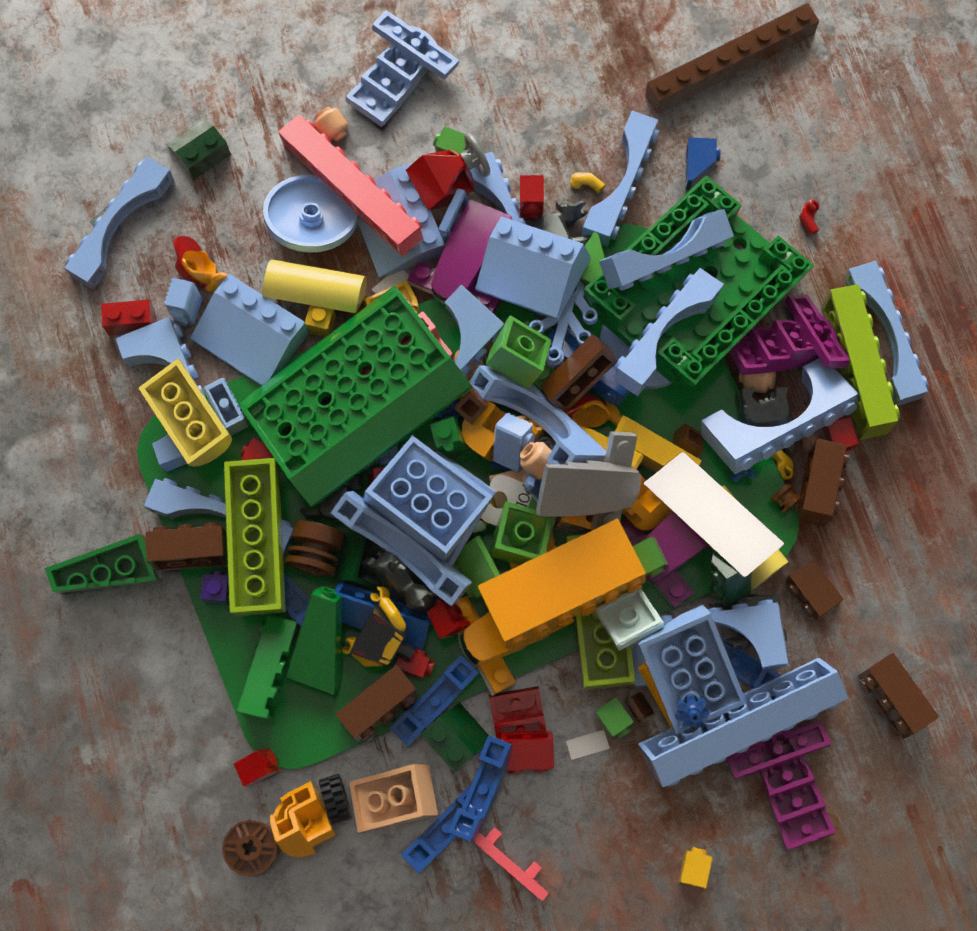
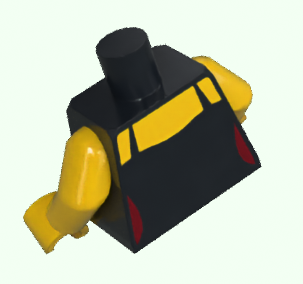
[342,586,416,667]

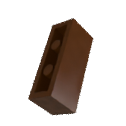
[540,334,618,413]

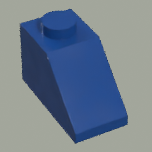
[685,137,721,190]

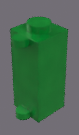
[430,417,473,463]

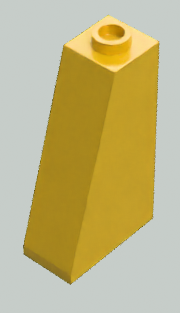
[615,415,702,472]

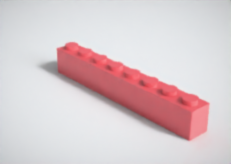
[278,115,423,256]

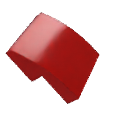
[489,686,547,740]

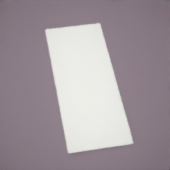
[644,452,784,577]

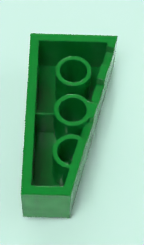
[45,533,161,594]
[237,615,300,724]

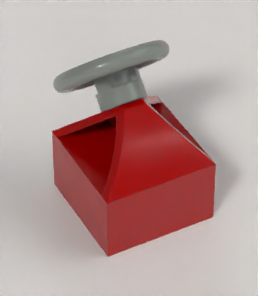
[406,133,491,210]

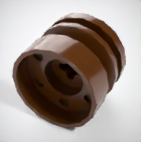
[284,521,346,577]
[222,820,282,877]

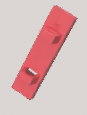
[473,827,549,901]

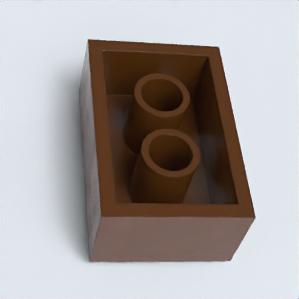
[796,438,849,527]
[146,523,228,571]
[858,652,939,739]
[336,665,418,743]

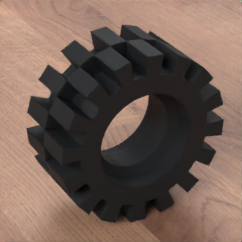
[319,773,352,825]

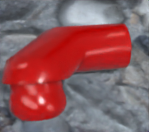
[799,200,820,236]

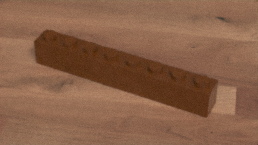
[645,3,819,113]

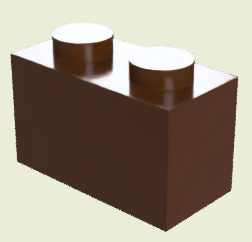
[786,559,844,621]

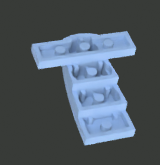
[346,10,459,127]

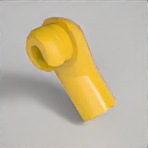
[569,172,606,194]
[771,450,794,480]

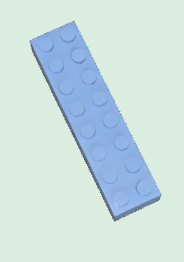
[638,658,848,787]

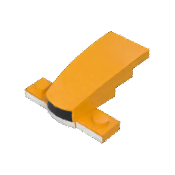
[456,596,574,696]

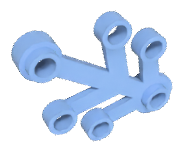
[529,280,598,369]

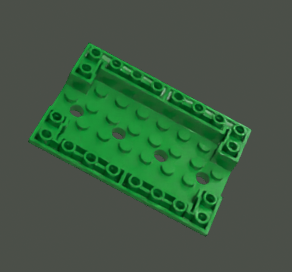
[583,176,815,387]
[240,286,473,508]

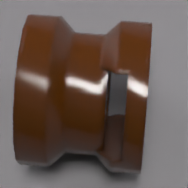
[770,483,802,514]

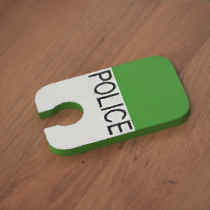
[481,474,557,537]

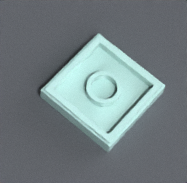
[595,589,664,651]

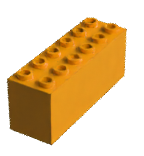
[478,518,646,650]

